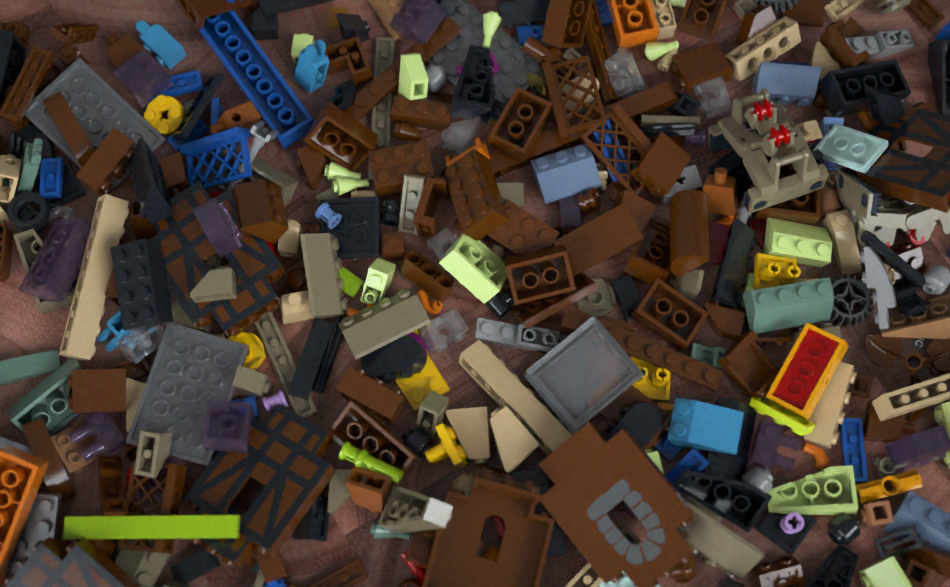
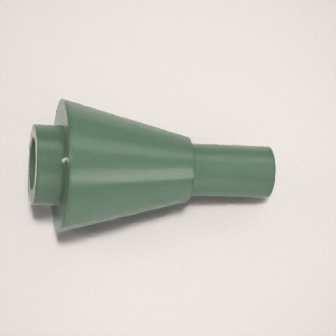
[370,518,410,540]

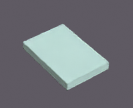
[813,123,889,174]

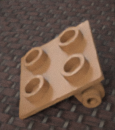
[51,420,108,474]

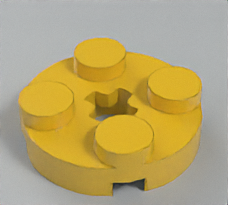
[144,95,184,135]
[228,332,266,371]

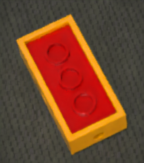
[766,323,849,421]

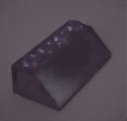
[19,218,91,302]

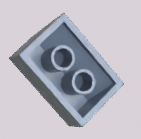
[752,62,821,107]
[530,143,602,204]
[882,491,950,553]

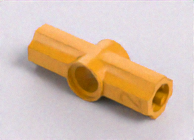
[856,469,922,504]

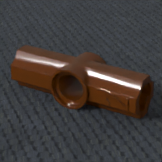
[522,36,579,81]

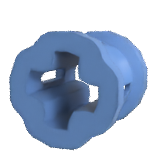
[315,203,342,229]

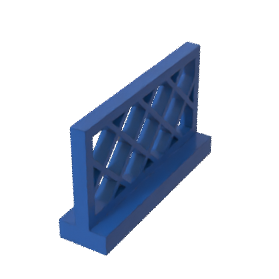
[179,127,252,190]

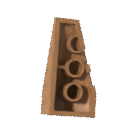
[877,294,950,339]

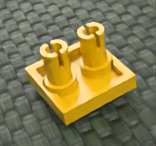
[753,253,801,290]
[628,356,671,402]
[425,423,469,468]

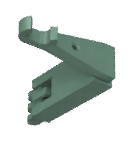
[2,138,43,196]

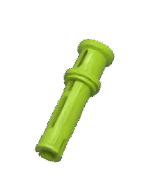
[339,441,404,484]

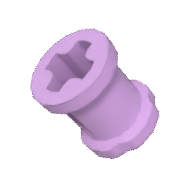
[262,389,288,414]
[780,513,804,534]

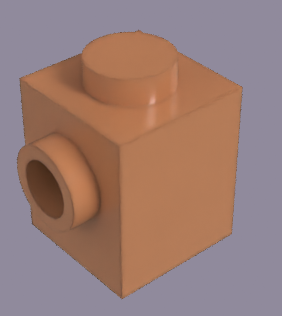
[859,500,894,528]

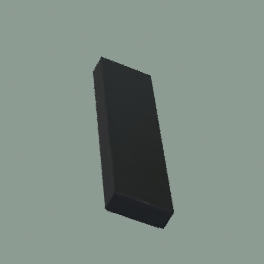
[173,73,225,141]
[288,318,334,401]

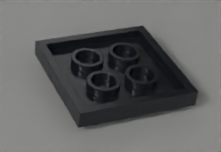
[320,196,381,259]

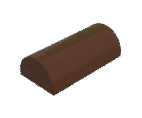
[669,189,710,278]
[328,400,418,488]

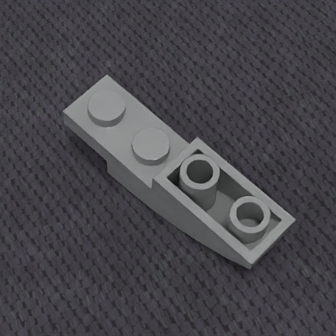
[844,30,914,60]
[860,245,897,329]
[474,317,560,352]

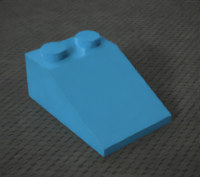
[667,398,744,455]

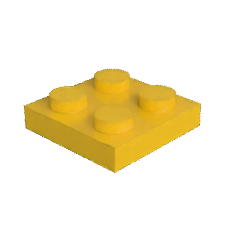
[395,355,450,412]

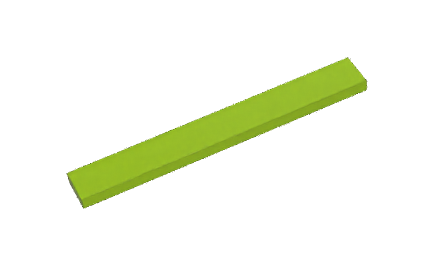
[63,515,240,540]

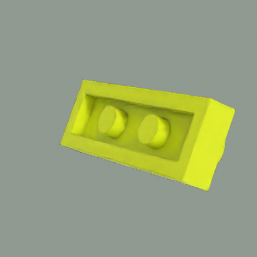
[749,396,816,435]

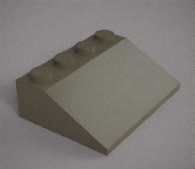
[678,502,765,581]

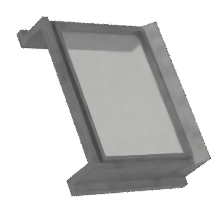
[524,316,645,434]

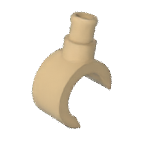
[596,162,608,191]

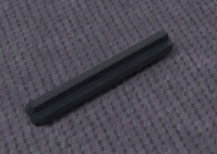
[617,123,696,139]
[860,231,926,287]
[312,315,345,394]

